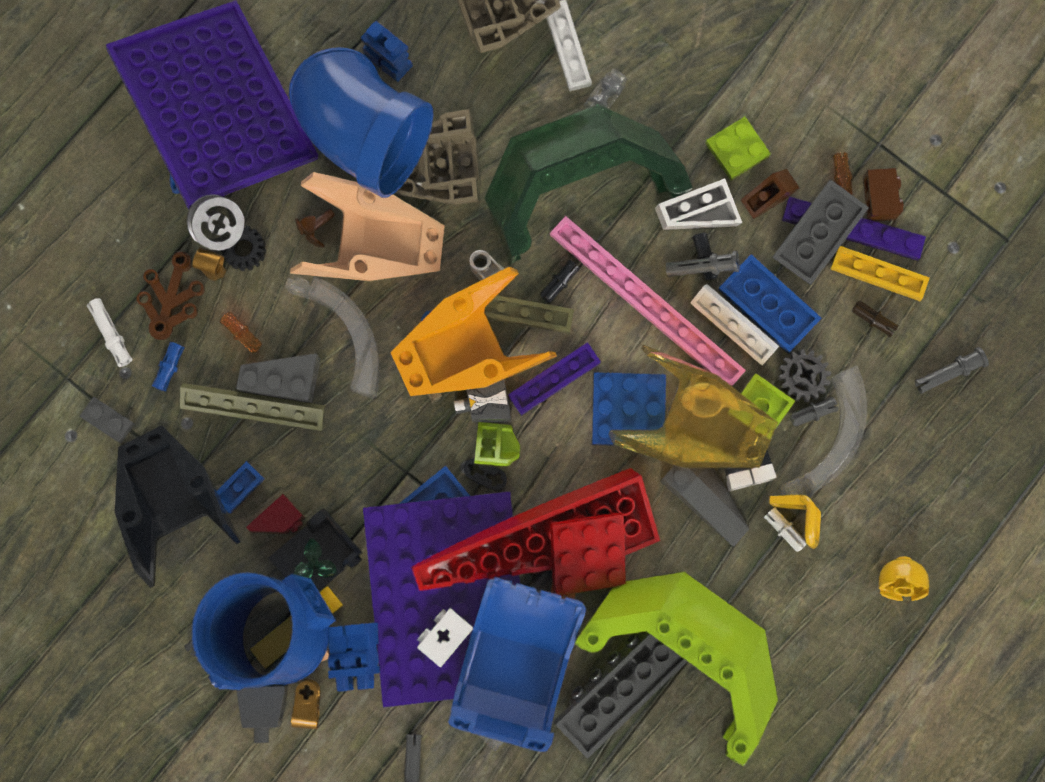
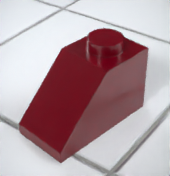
[246,494,306,534]

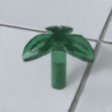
[293,538,337,578]

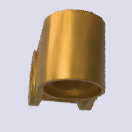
[291,679,320,729]

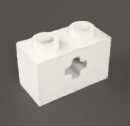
[417,608,473,667]

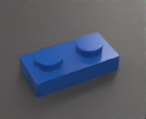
[217,461,265,514]

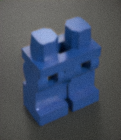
[361,21,413,82]
[328,623,380,692]

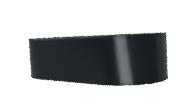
[464,458,507,492]

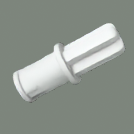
[764,507,806,552]

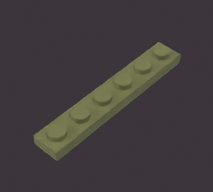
[180,383,325,431]

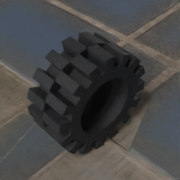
[221,225,266,271]

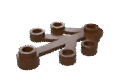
[136,251,205,340]

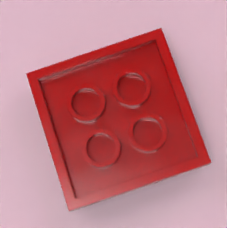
[550,512,626,595]

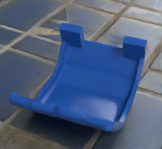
[448,577,586,752]

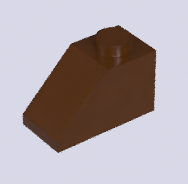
[741,169,800,219]

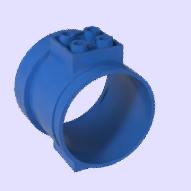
[192,573,336,690]

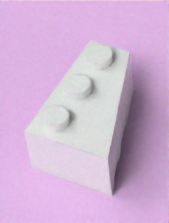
[655,179,742,230]

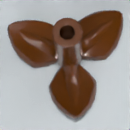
[295,209,335,248]

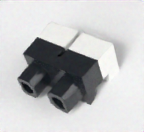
[722,439,777,492]

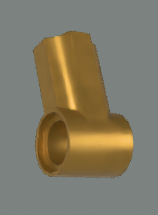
[193,247,226,281]

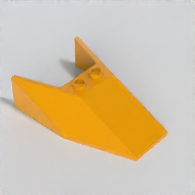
[390,267,557,396]

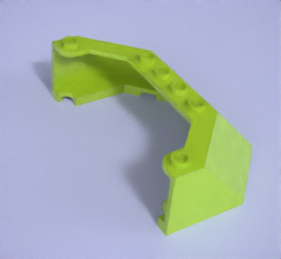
[575,572,778,766]

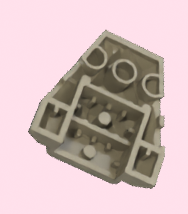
[457,0,561,53]
[394,109,481,205]

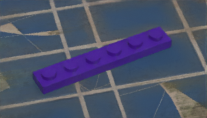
[782,196,926,261]

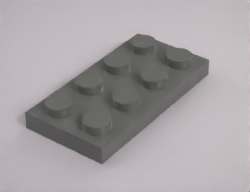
[772,179,869,285]

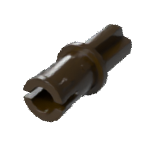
[852,301,899,338]

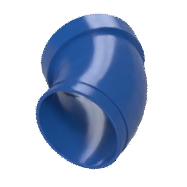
[289,47,433,198]

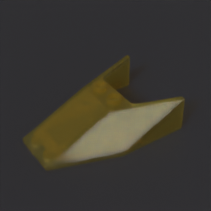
[608,344,778,468]

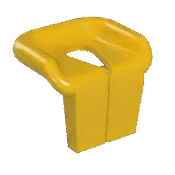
[770,495,821,549]

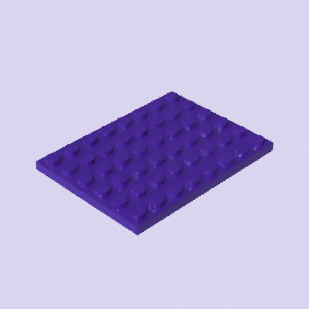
[106,0,319,209]
[363,492,520,707]

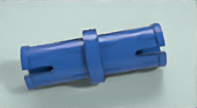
[152,342,185,392]

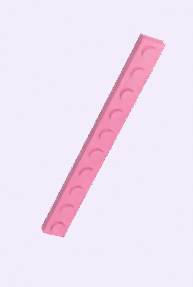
[550,216,746,388]

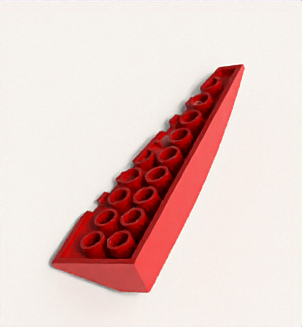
[411,468,660,591]

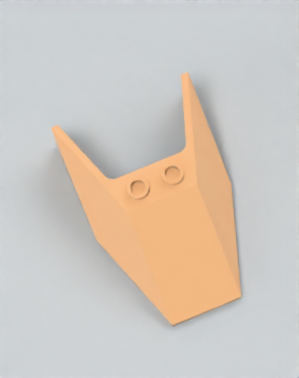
[290,172,445,281]

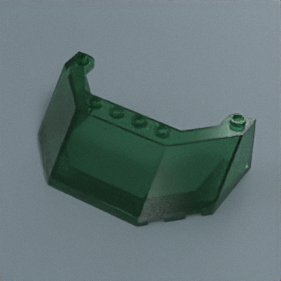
[484,105,693,264]

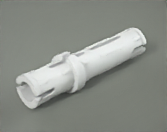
[87,298,133,367]

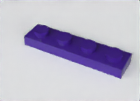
[508,342,601,416]

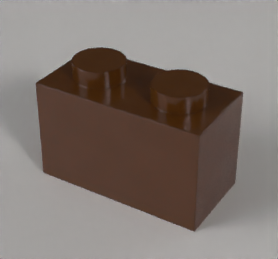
[863,168,904,221]

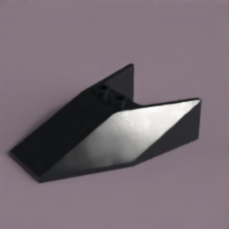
[114,425,241,588]

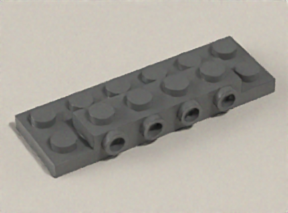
[553,632,688,759]

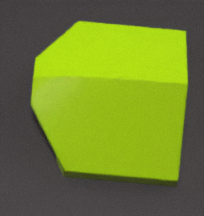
[474,422,520,466]

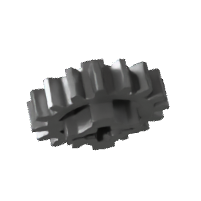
[777,349,831,402]

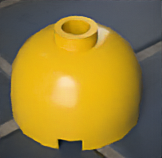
[879,556,929,601]

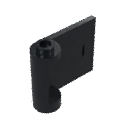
[268,508,363,591]

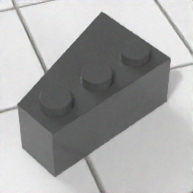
[236,353,321,403]

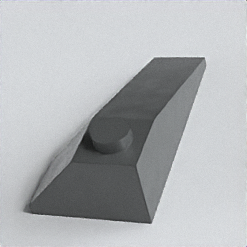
[660,446,749,547]

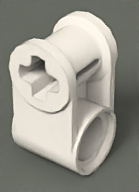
[470,250,505,281]

